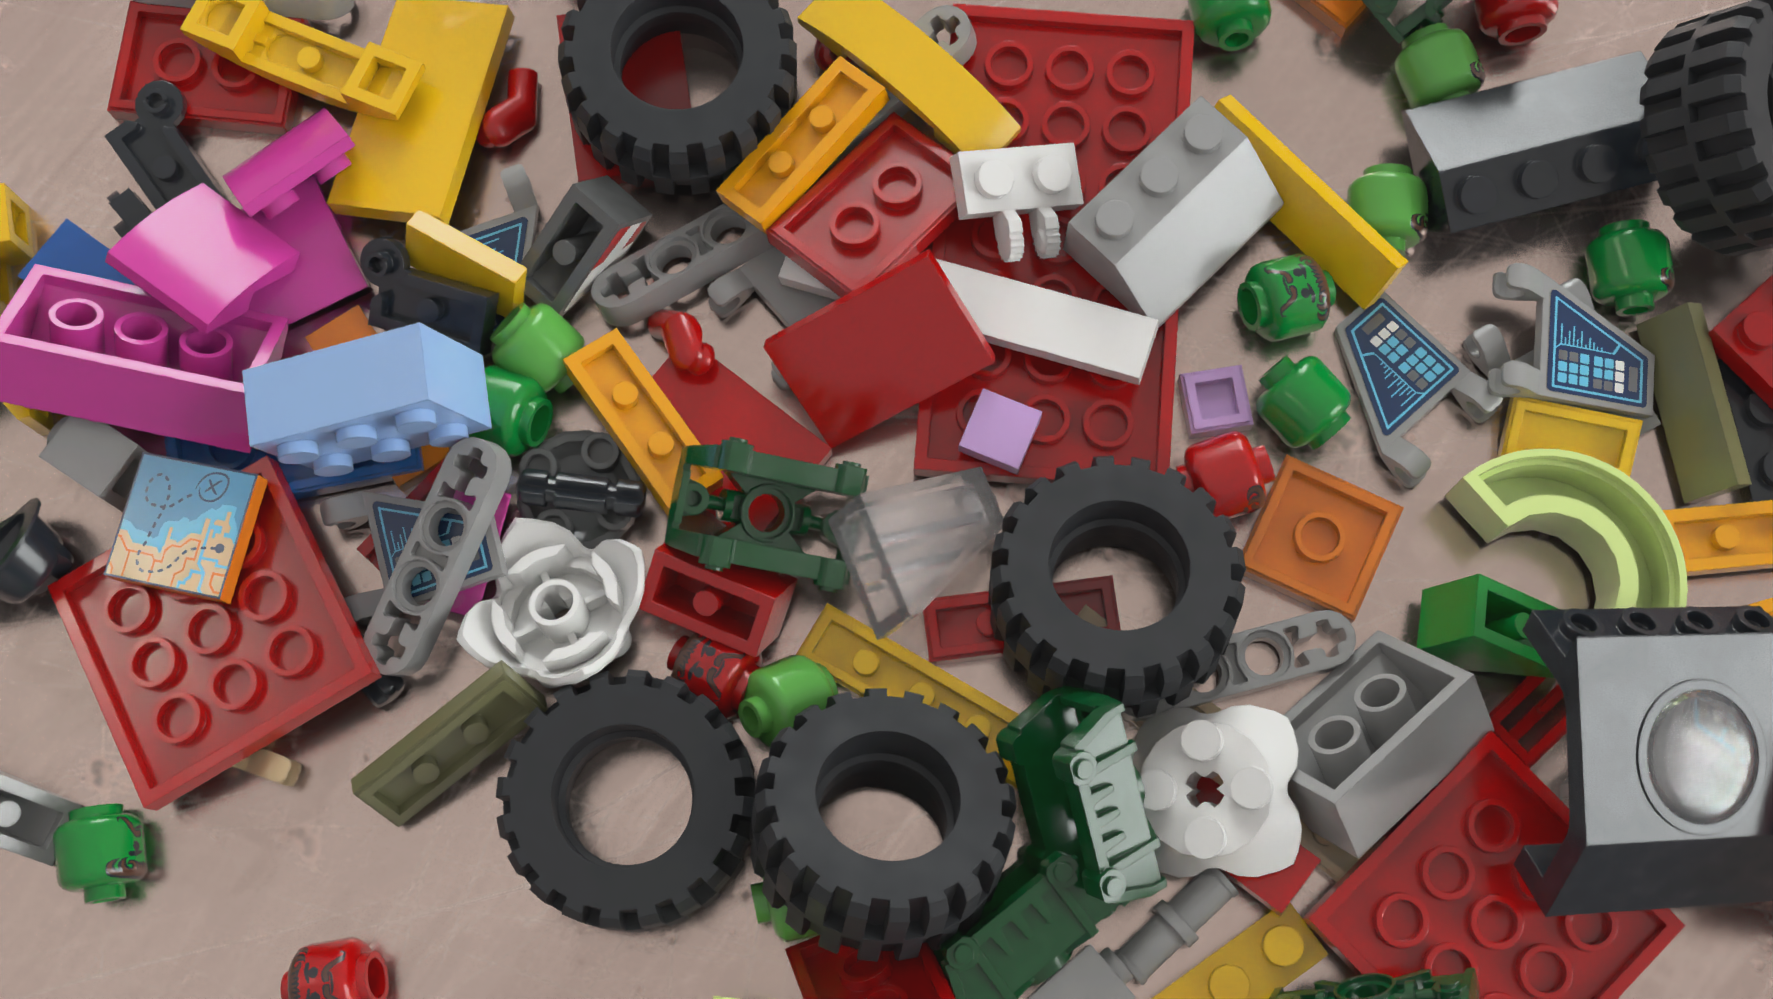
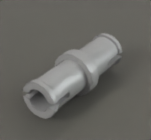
[1114,868,1239,986]

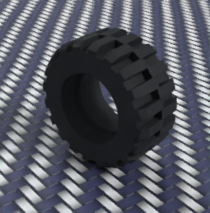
[558,0,797,195]
[1639,0,1773,256]
[988,456,1246,718]
[496,669,756,933]
[749,688,1017,962]

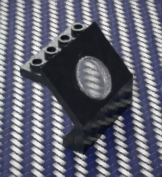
[1514,605,1773,917]

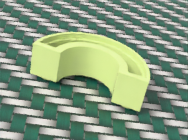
[1444,448,1688,609]

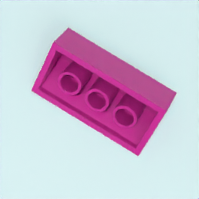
[0,264,289,453]

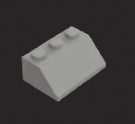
[1063,96,1284,328]
[1284,630,1494,859]

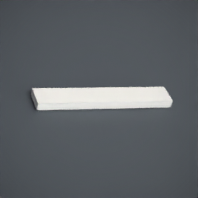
[778,256,1158,385]

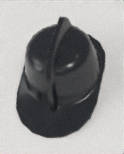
[0,497,74,604]

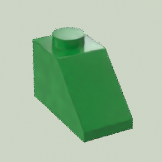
[1417,574,1558,678]

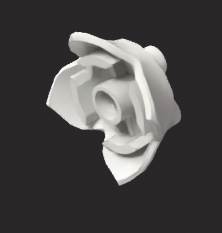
[456,517,646,688]
[1133,705,1302,878]

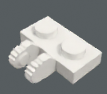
[949,143,1084,262]

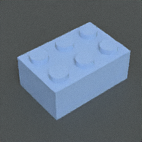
[242,322,492,477]

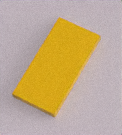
[327,0,515,225]

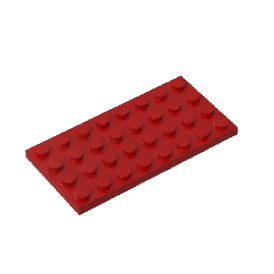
[914,3,1195,484]

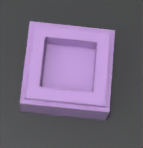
[1177,365,1254,440]
[958,388,1042,475]

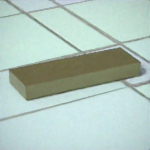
[1636,302,1752,503]
[351,660,548,828]

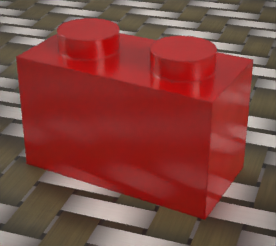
[639,543,798,658]

